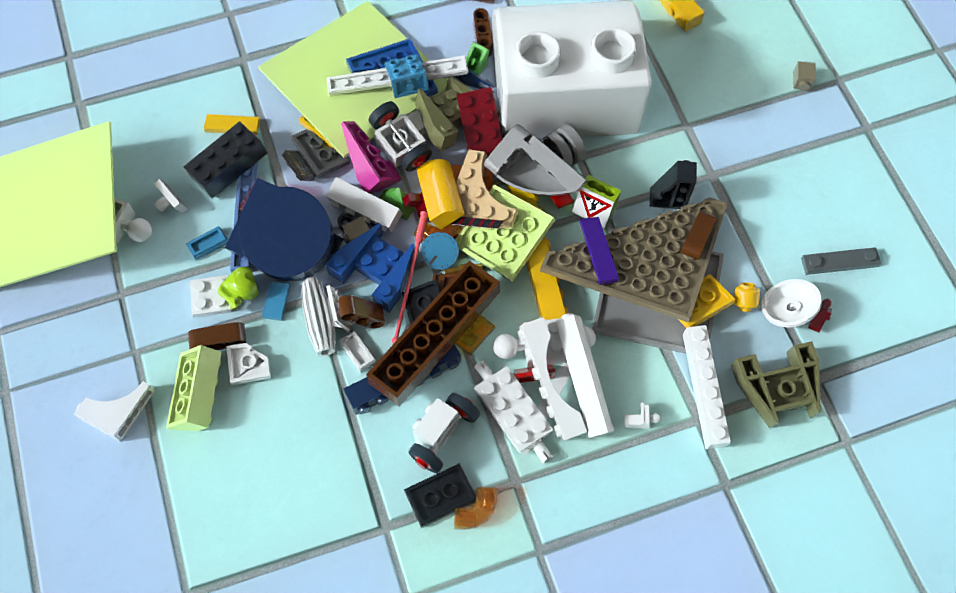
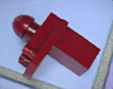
[403,192,427,217]
[808,299,832,333]

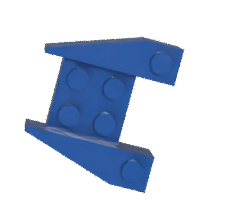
[326,223,415,313]

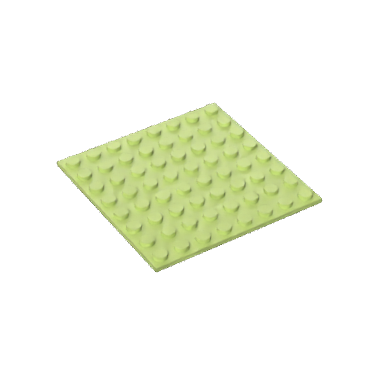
[258,1,448,158]
[0,121,117,287]

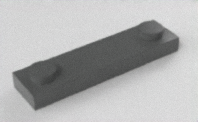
[801,247,881,275]

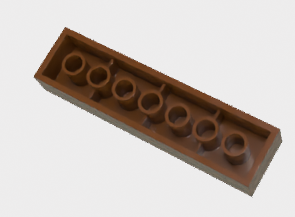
[366,260,500,407]

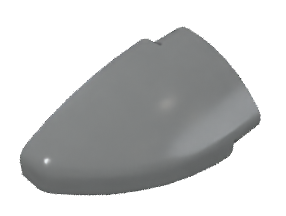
[484,124,587,196]

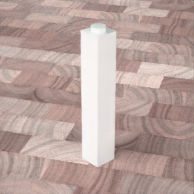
[556,313,614,438]

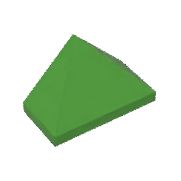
[379,188,416,220]

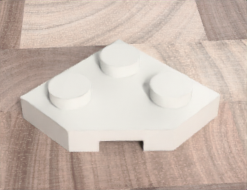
[226,343,271,385]

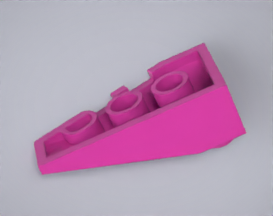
[341,121,402,194]

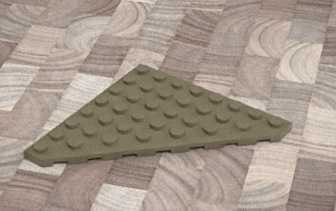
[540,198,728,323]

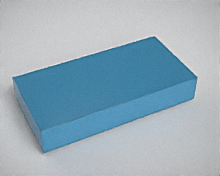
[186,226,228,260]
[262,281,290,321]

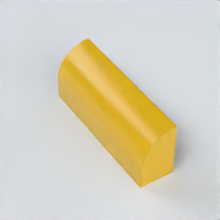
[416,159,465,230]

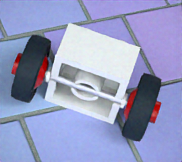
[368,101,432,172]
[408,393,480,474]

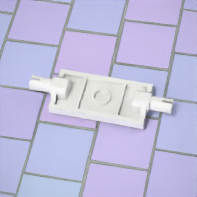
[474,360,553,464]

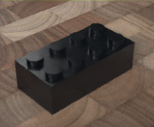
[183,121,268,199]

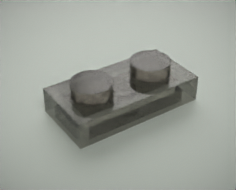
[282,150,316,181]

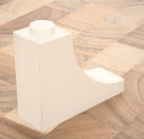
[74,381,155,442]

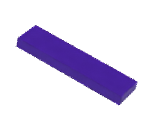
[580,217,619,285]

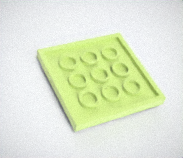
[456,184,555,282]

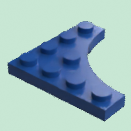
[346,38,438,97]

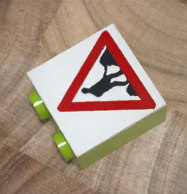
[572,175,621,228]

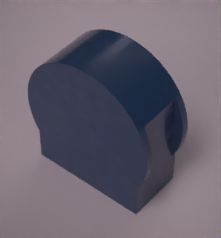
[225,178,335,281]

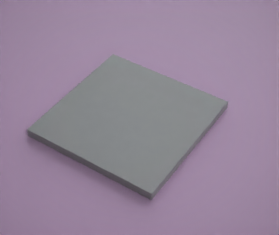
[592,251,724,354]

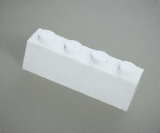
[325,177,403,232]

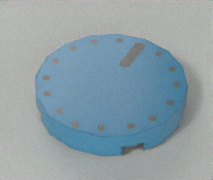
[421,232,459,270]

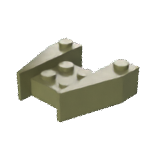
[415,76,500,152]
[731,341,821,428]

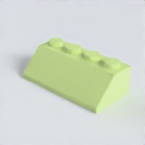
[166,345,221,431]

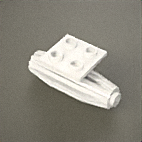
[302,277,353,356]

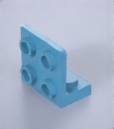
[384,55,429,99]

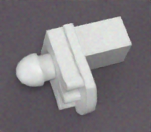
[625,402,661,429]

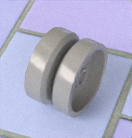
[542,124,586,166]

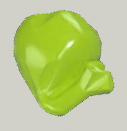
[218,266,259,310]

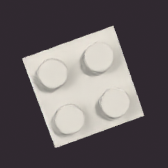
[190,275,232,318]

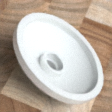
[761,279,822,327]

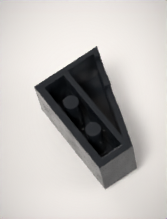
[649,160,697,209]

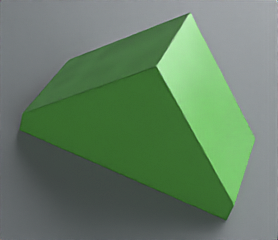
[466,42,489,76]

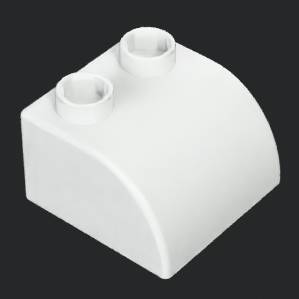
[491,0,652,139]

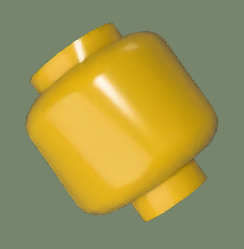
[734,282,760,312]

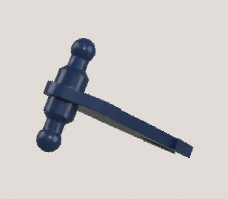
[445,69,496,93]

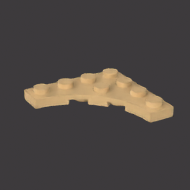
[456,150,519,230]

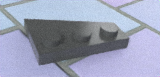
[291,129,350,178]

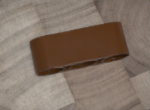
[473,8,492,56]
[680,210,718,260]
[338,295,385,328]
[188,322,246,350]

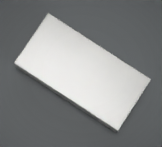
[339,330,377,373]

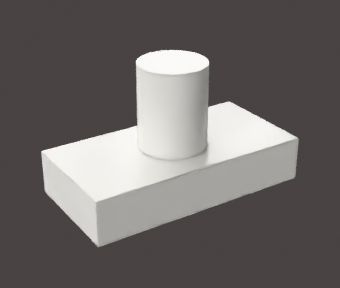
[154,179,188,214]

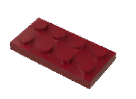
[456,87,503,159]

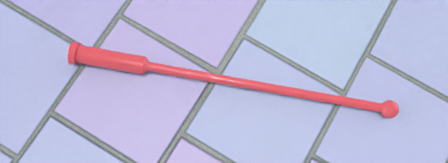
[392,211,429,344]

